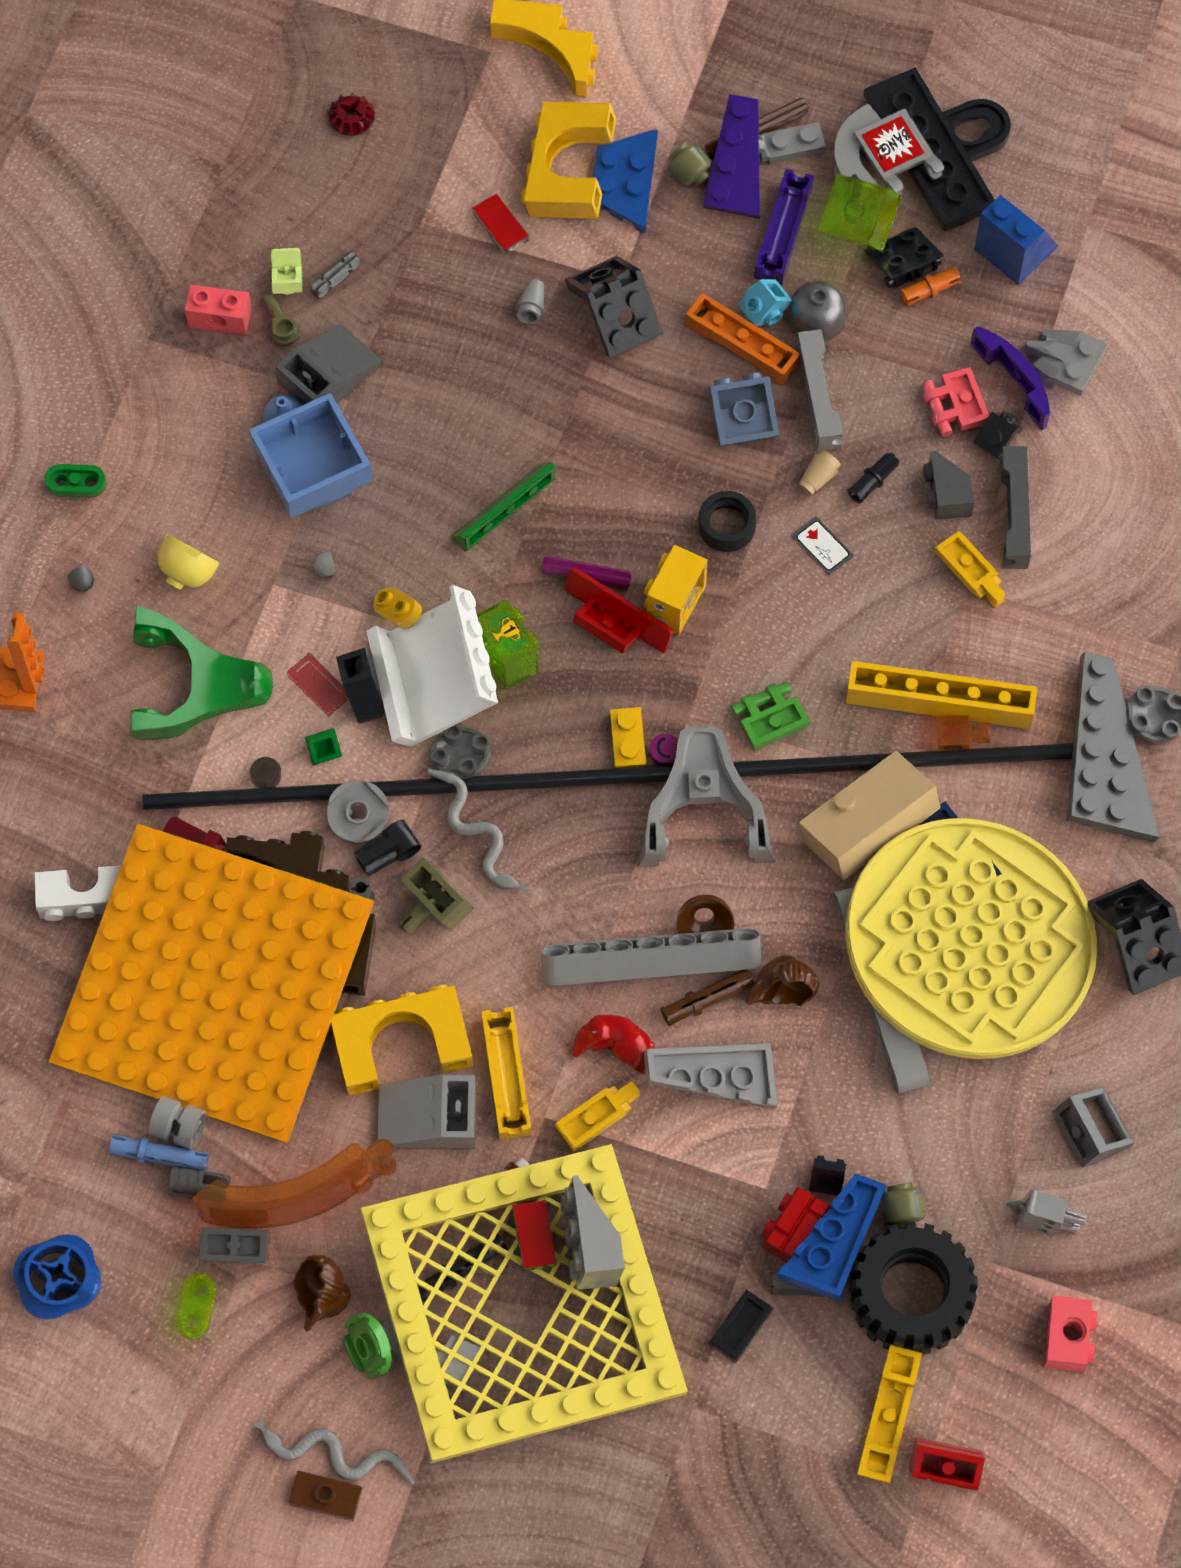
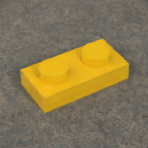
[610,707,646,768]

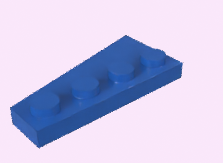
[777,1173,886,1302]

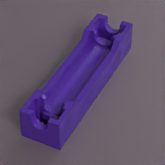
[754,168,814,286]

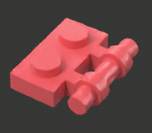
[922,367,990,437]

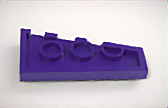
[703,94,761,219]

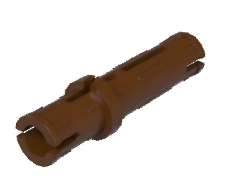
[661,970,755,1026]

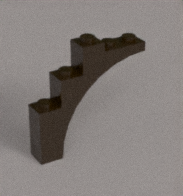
[226,831,376,996]

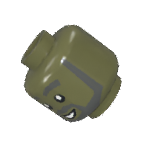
[669,143,712,187]
[881,1182,926,1229]

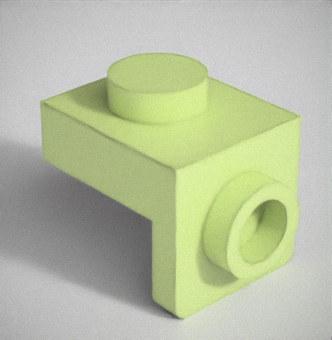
[271,248,302,295]

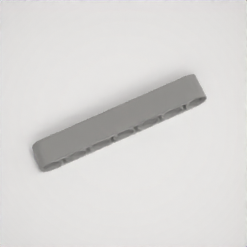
[833,887,930,1094]
[541,928,762,985]

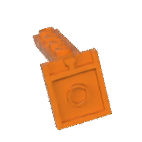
[0,613,45,712]

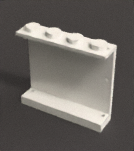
[366,585,498,747]

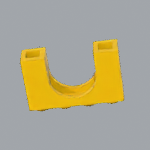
[521,102,617,219]
[331,985,473,1097]

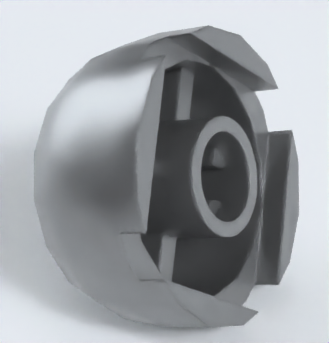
[788,281,847,341]

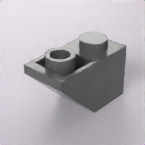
[924,451,974,519]

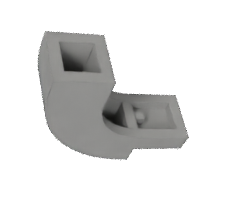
[833,104,881,209]

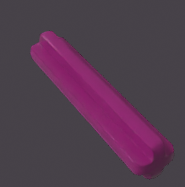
[542,556,632,589]

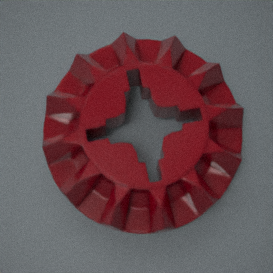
[328,92,375,136]

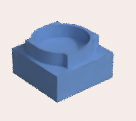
[249,393,373,519]

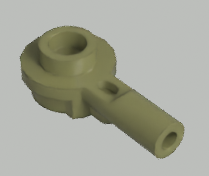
[263,294,300,346]

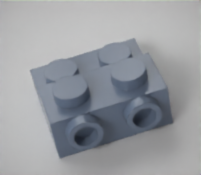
[708,373,780,447]

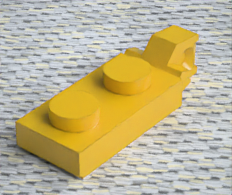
[935,530,1006,608]
[554,1081,640,1152]

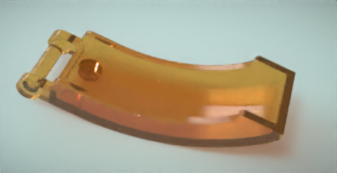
[192,1139,396,1228]

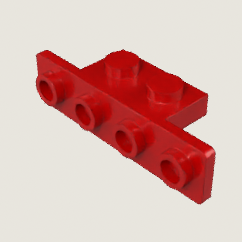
[564,567,674,654]

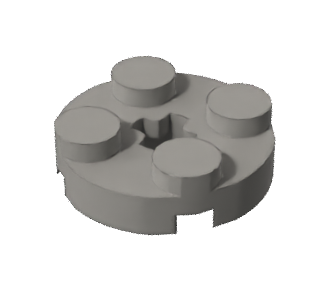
[327,781,390,844]

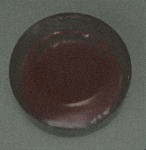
[250,757,282,788]

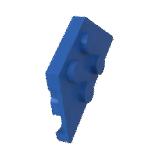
[593,129,658,232]

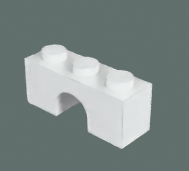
[35,865,121,921]

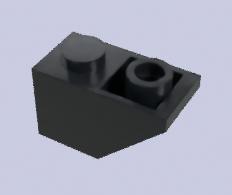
[336,648,386,724]

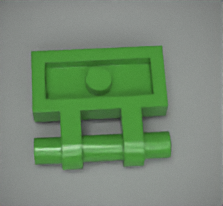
[731,681,810,751]

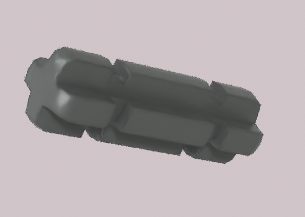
[310,251,360,298]

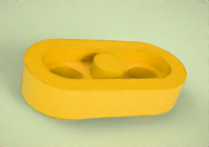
[373,587,422,629]

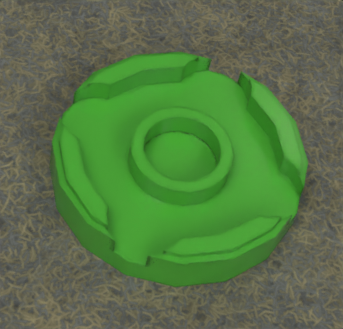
[344,1312,392,1379]

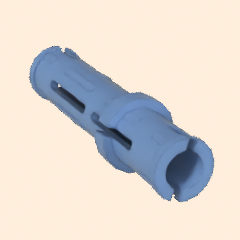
[109,1134,209,1171]

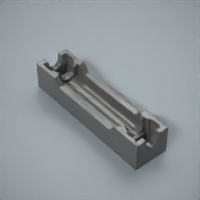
[1000,446,1031,569]

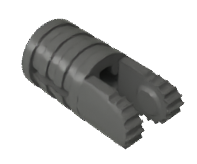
[168,1167,231,1203]

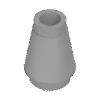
[515,279,545,325]

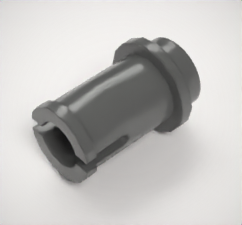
[350,878,375,901]

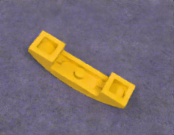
[857,1345,923,1484]

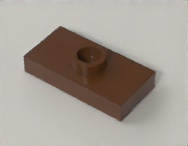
[288,1470,363,1521]

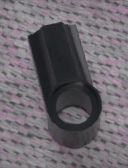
[354,820,422,877]

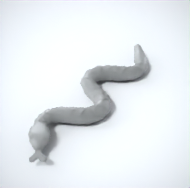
[427,768,529,894]
[253,1418,415,1485]

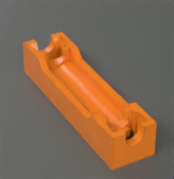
[685,293,801,386]

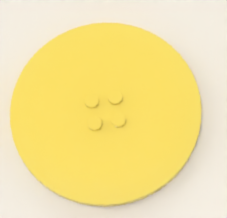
[845,818,1097,1059]

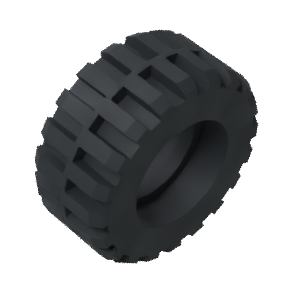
[849,1222,978,1355]

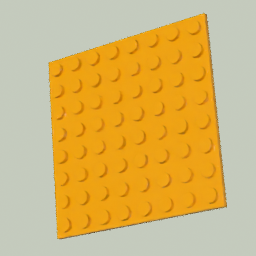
[49,823,374,1144]

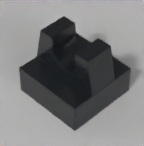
[809,1155,846,1196]

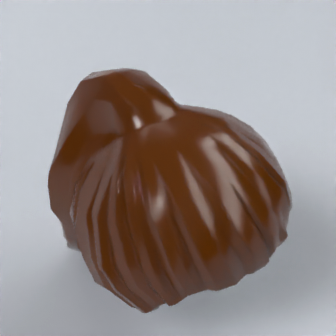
[745,956,820,1006]
[292,1255,351,1331]

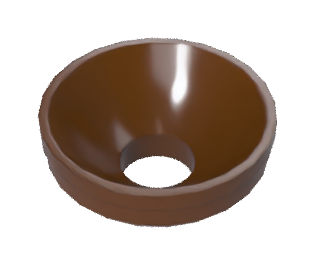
[676,894,735,934]

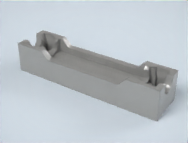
[797,329,843,451]

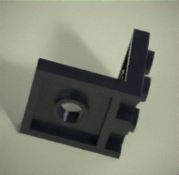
[565,256,663,358]
[1087,879,1181,995]

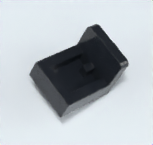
[973,410,1023,459]

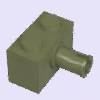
[397,857,474,935]

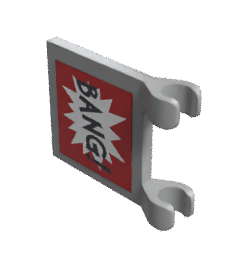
[854,108,944,199]

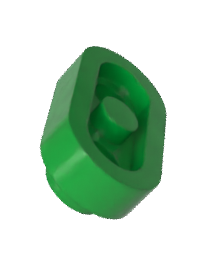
[45,464,107,498]

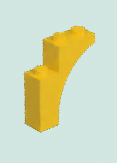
[490,0,599,97]

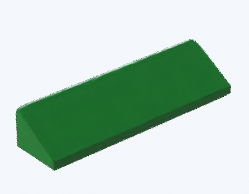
[451,462,555,552]

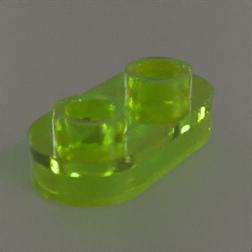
[176,1273,217,1340]

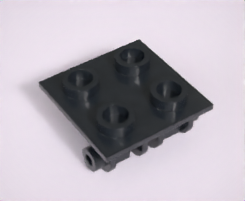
[864,227,944,289]

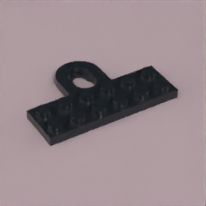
[864,67,1011,231]

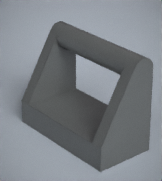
[1052,1087,1134,1168]

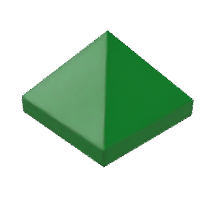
[304,728,342,766]

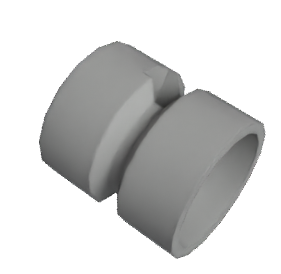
[148,1096,207,1150]

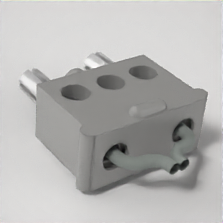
[1006,1189,1087,1236]

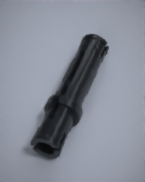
[417,1234,507,1303]

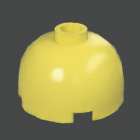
[157,534,220,590]

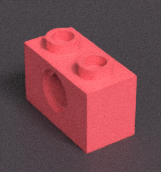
[185,285,252,336]
[1044,1295,1097,1372]

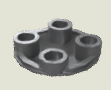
[1126,685,1181,743]
[429,724,491,779]

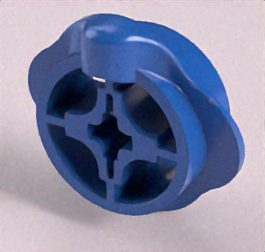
[13,1234,101,1320]

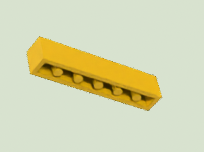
[846,661,1037,730]

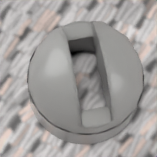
[313,551,336,577]

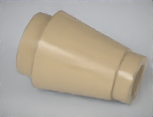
[798,450,841,496]

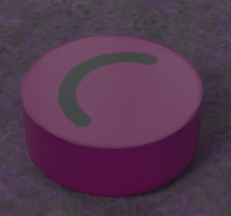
[650,734,678,766]

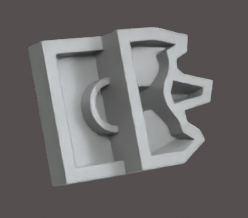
[1024,330,1107,396]

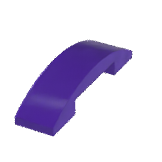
[970,326,1050,430]

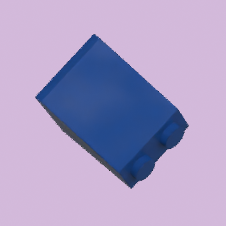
[974,195,1058,285]

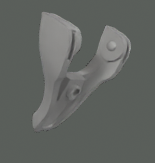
[638,725,776,866]

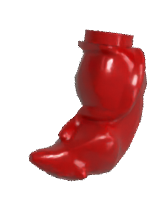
[573,1015,655,1075]

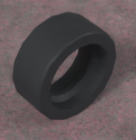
[699,491,756,552]

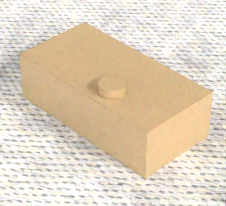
[799,751,941,880]

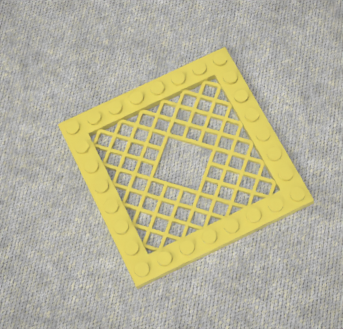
[360,1144,688,1463]

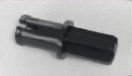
[847,453,900,504]

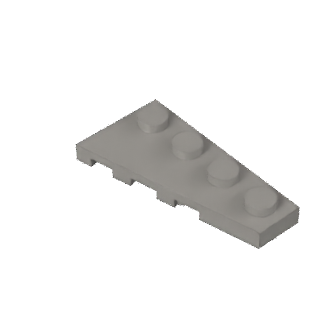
[644,1043,778,1109]

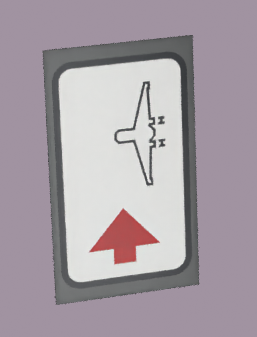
[791,516,854,575]

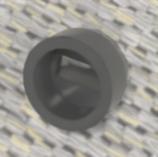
[67,566,94,592]

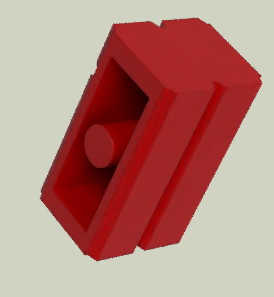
[761,1187,831,1263]
[909,1437,985,1491]

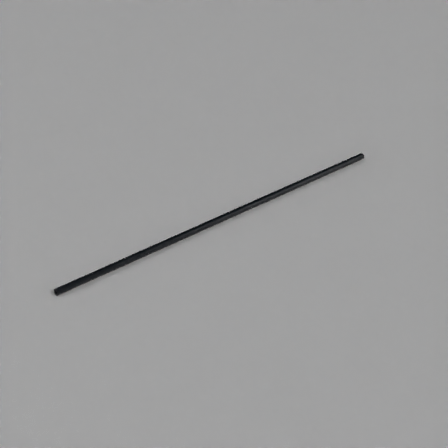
[142,743,1073,810]

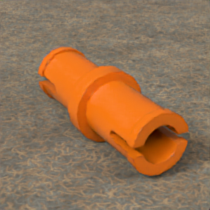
[900,266,961,307]

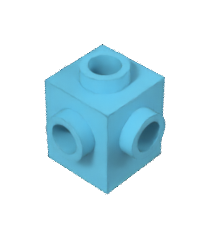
[738,279,792,326]

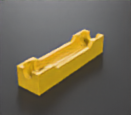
[481,1007,532,1141]

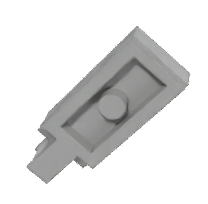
[759,122,826,164]

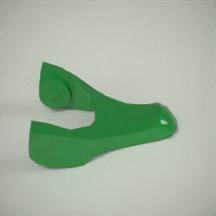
[130,605,273,740]

